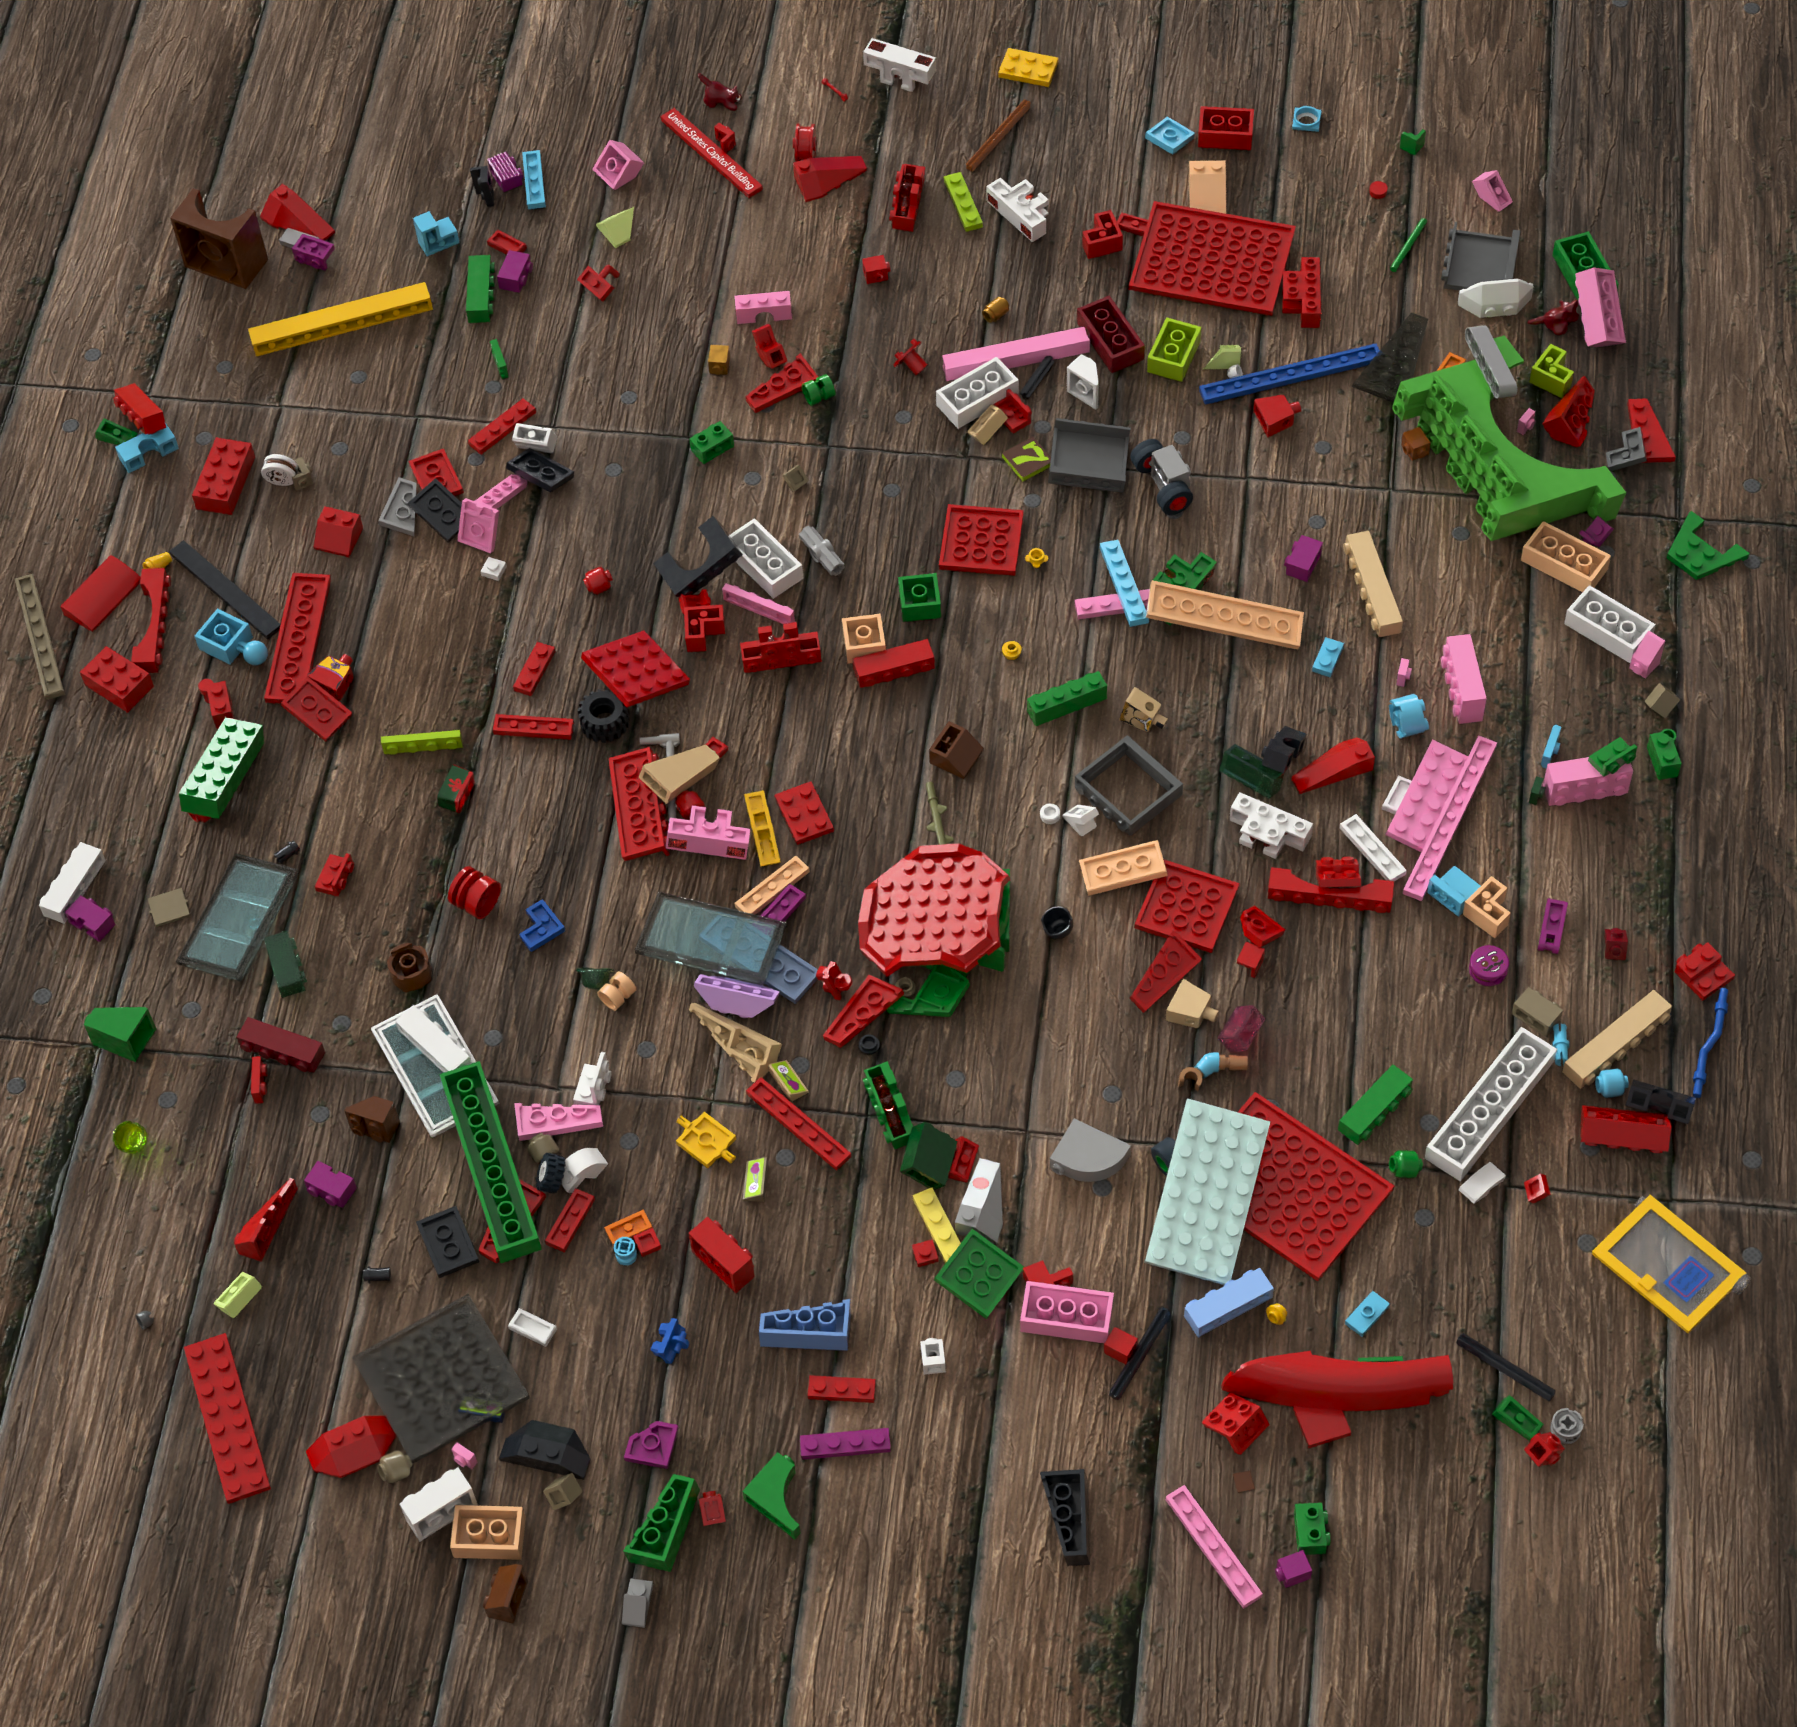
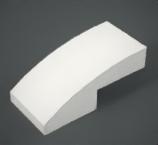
[1458,1162,1506,1204]

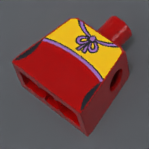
[306,654,354,702]

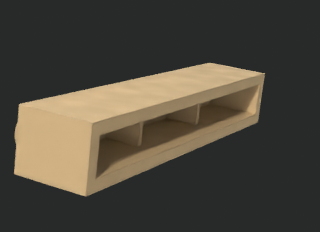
[1343,531,1403,637]
[1562,990,1672,1089]

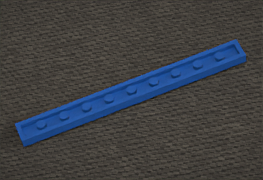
[1199,343,1383,405]

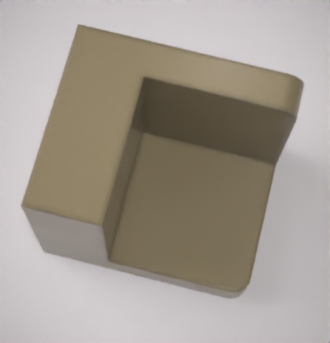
[1645,683,1680,718]
[543,1473,582,1510]

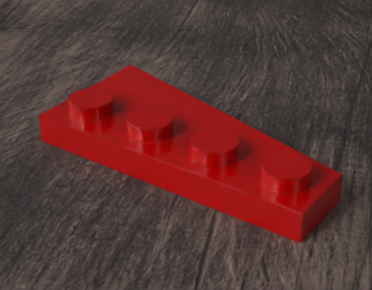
[745,353,818,413]
[1130,930,1202,1013]
[478,1179,546,1263]

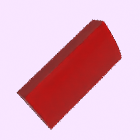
[60,555,141,632]

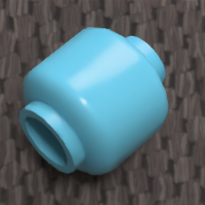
[1595,1069,1629,1098]

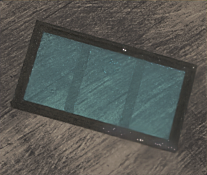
[176,853,299,981]
[635,891,787,985]

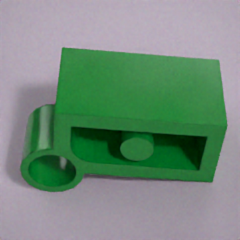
[1647,729,1682,780]

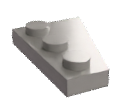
[378,477,416,536]

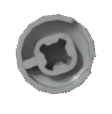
[1550,1408,1584,1444]

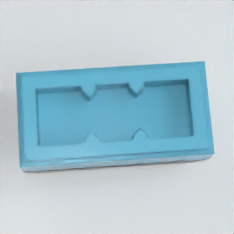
[1541,725,1561,769]
[1345,1291,1390,1337]

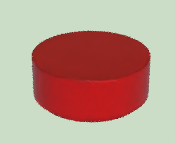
[1369,181,1388,199]

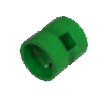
[802,374,836,406]

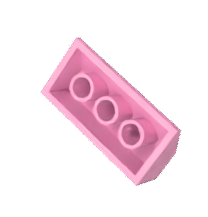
[1575,268,1626,347]
[1020,1281,1114,1343]

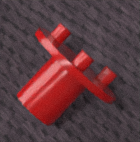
[893,339,928,376]

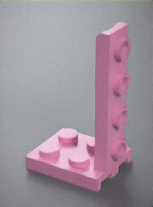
[458,474,528,553]

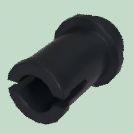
[273,840,300,864]
[363,1266,391,1284]

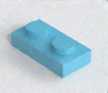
[1312,637,1344,677]

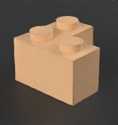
[1463,876,1511,938]

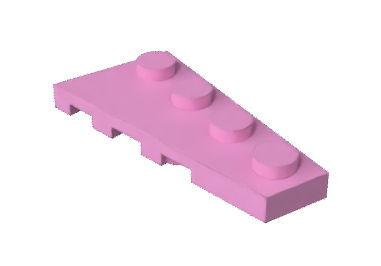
[514,1103,603,1141]

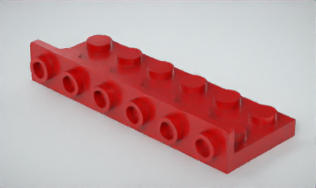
[609,747,670,861]

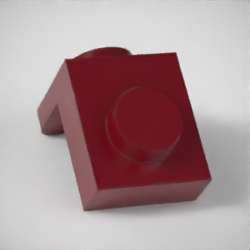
[1604,928,1628,960]

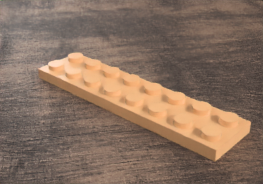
[1146,580,1304,650]

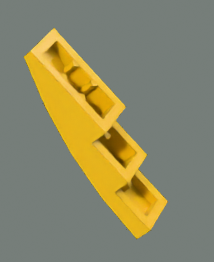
[744,790,780,867]

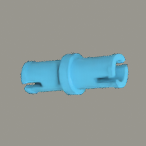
[1552,1024,1570,1066]

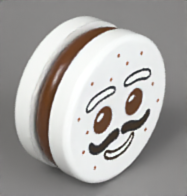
[261,454,298,486]

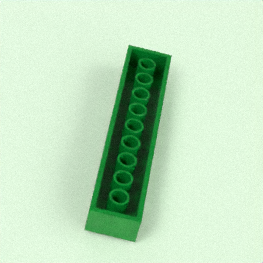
[439,1061,542,1263]

